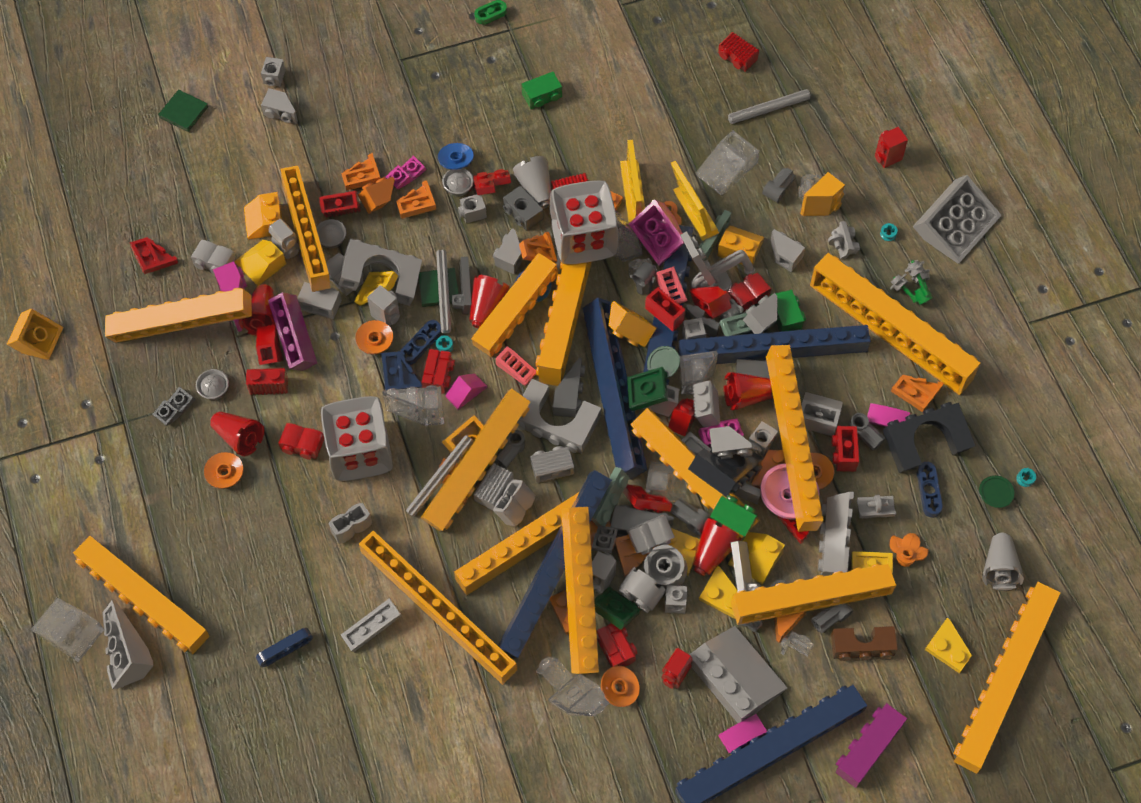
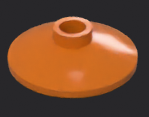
[355,320,393,354]
[204,452,243,489]
[811,453,834,490]
[601,666,640,707]

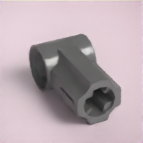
[762,168,796,203]
[632,262,656,295]
[849,413,886,451]
[494,430,525,469]
[670,498,712,535]
[811,603,854,634]

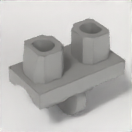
[828,221,860,259]
[857,495,896,519]

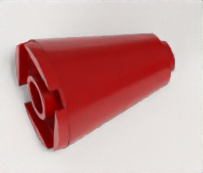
[469,275,510,329]
[238,284,275,336]
[723,372,773,410]
[210,411,264,457]
[692,518,742,576]

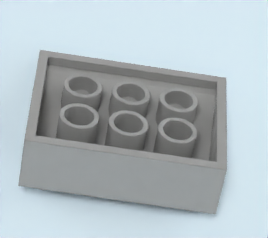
[913,175,1001,264]
[689,626,787,723]

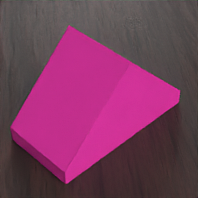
[446,373,487,410]

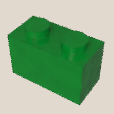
[521,71,562,109]
[771,289,806,332]
[710,495,758,537]

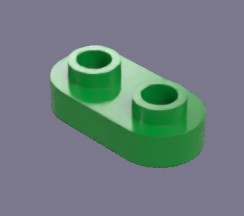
[474,0,507,25]

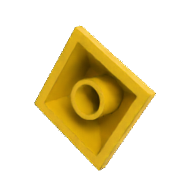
[234,240,286,286]
[728,532,785,585]

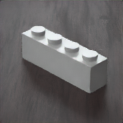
[818,492,854,576]

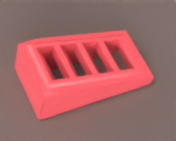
[655,267,688,304]
[496,346,536,386]

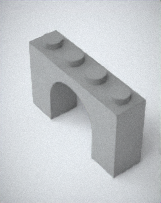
[338,239,422,306]
[517,379,601,454]

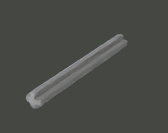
[728,89,811,124]
[436,250,451,333]
[406,435,473,517]

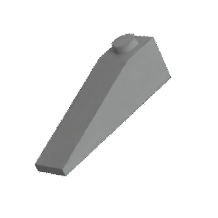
[103,600,153,689]

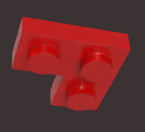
[473,169,511,196]
[623,484,672,513]

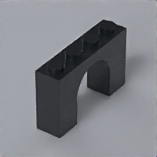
[883,402,975,473]
[688,448,764,497]

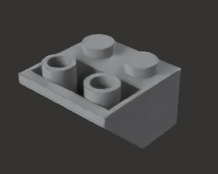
[802,392,843,436]
[710,426,757,459]

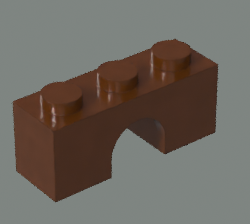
[831,626,898,661]

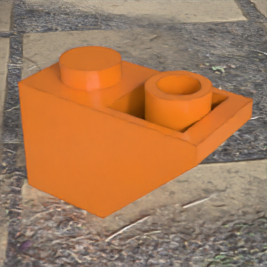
[358,176,395,214]

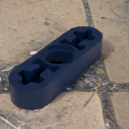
[401,320,442,365]
[917,462,943,518]
[256,628,313,667]

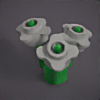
[889,260,933,305]

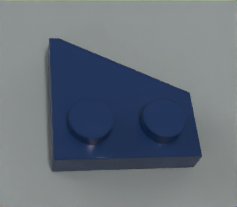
[381,351,422,392]

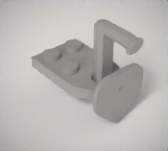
[680,231,755,291]

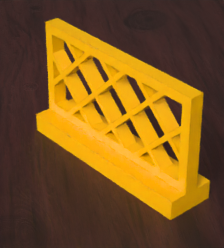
[620,140,645,224]
[671,161,719,241]

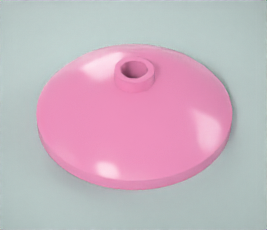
[760,464,819,519]

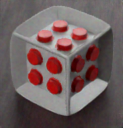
[550,180,619,264]
[321,396,393,481]

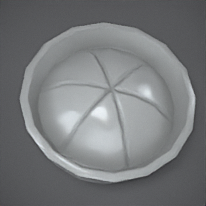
[442,168,474,197]
[316,219,346,249]
[196,369,229,400]

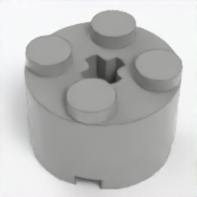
[644,545,688,589]
[619,567,666,613]

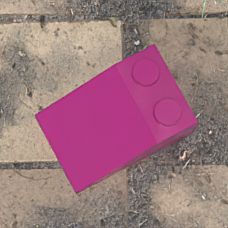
[629,200,684,266]
[213,261,247,332]

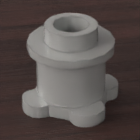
[719,299,744,320]

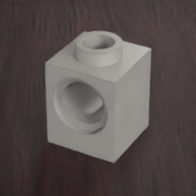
[261,57,286,87]
[458,195,487,223]
[682,318,706,340]
[749,421,778,456]
[665,585,687,614]

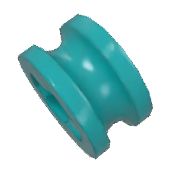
[880,223,898,241]
[436,335,453,352]
[1016,468,1036,487]

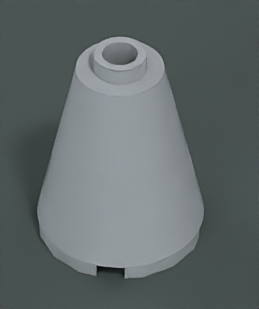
[513,156,552,209]
[982,533,1024,590]

